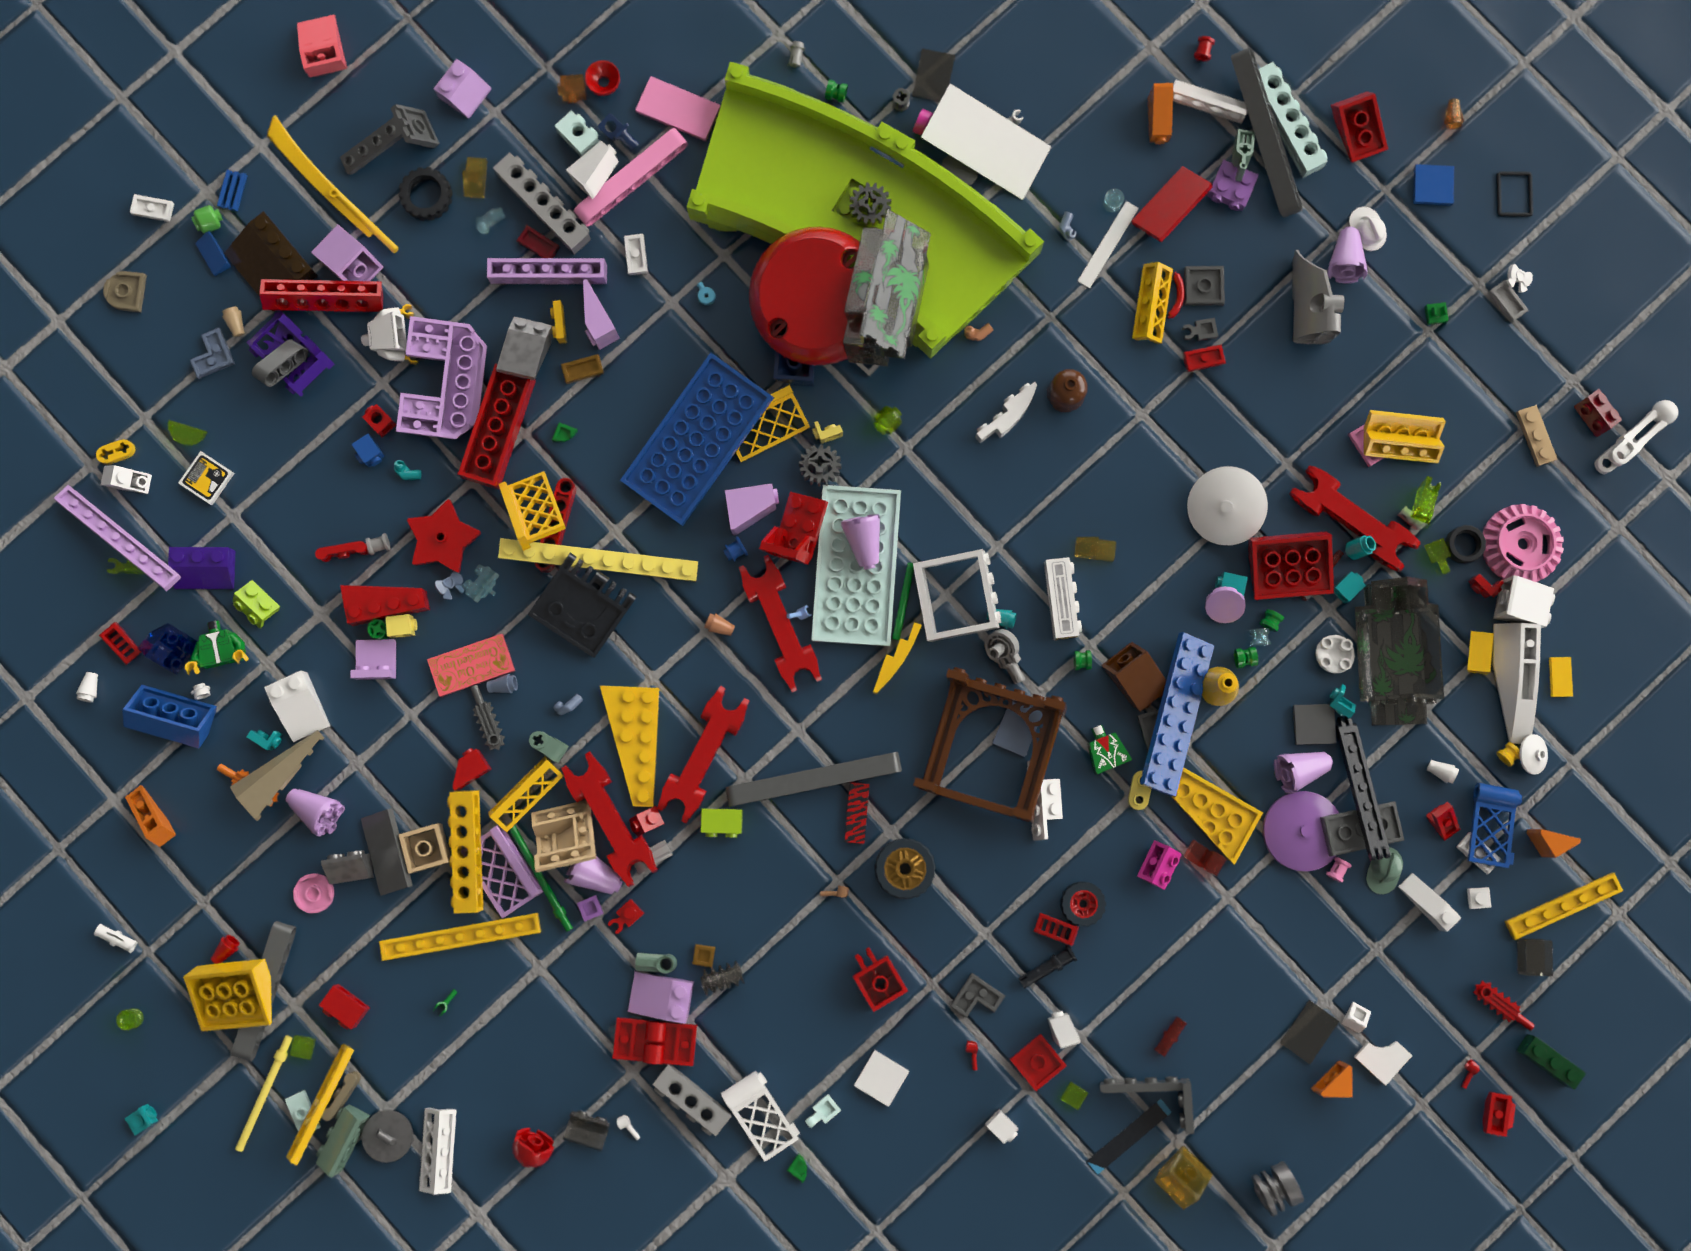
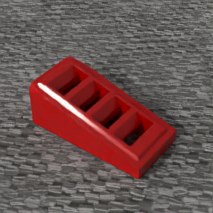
[99,622,142,665]
[1033,913,1079,946]

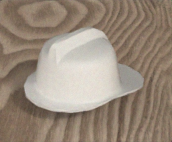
[1349,207,1387,251]

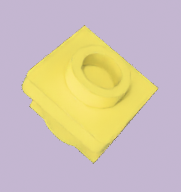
[812,421,843,444]

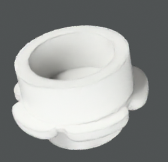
[191,683,211,700]

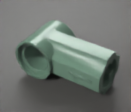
[635,952,677,974]

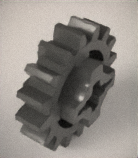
[849,182,891,226]
[799,444,842,487]

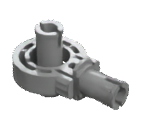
[985,629,1025,684]

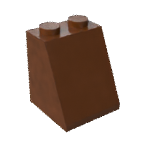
[1101,642,1166,711]

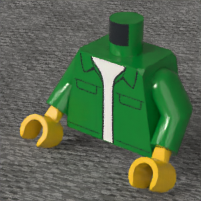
[185,620,249,675]

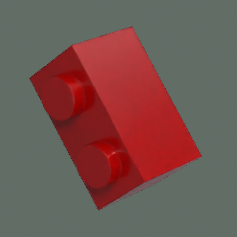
[319,984,370,1029]

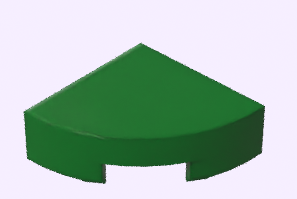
[552,422,578,443]
[787,1153,807,1183]

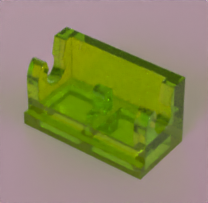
[1410,476,1441,525]

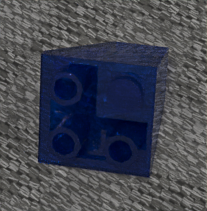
[138,623,197,675]

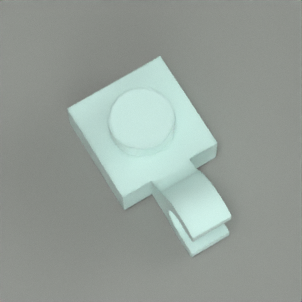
[805,1094,841,1128]

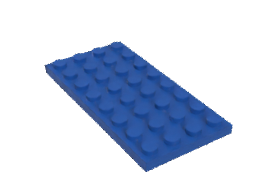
[620,352,774,526]

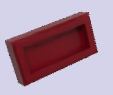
[517,225,560,258]

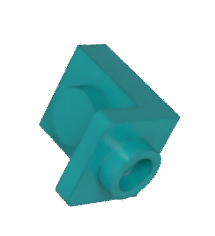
[247,730,282,751]
[125,1104,158,1135]

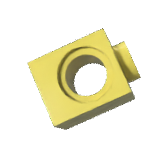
[385,614,417,638]

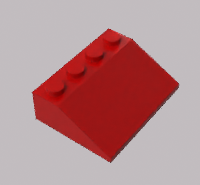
[1248,531,1334,600]

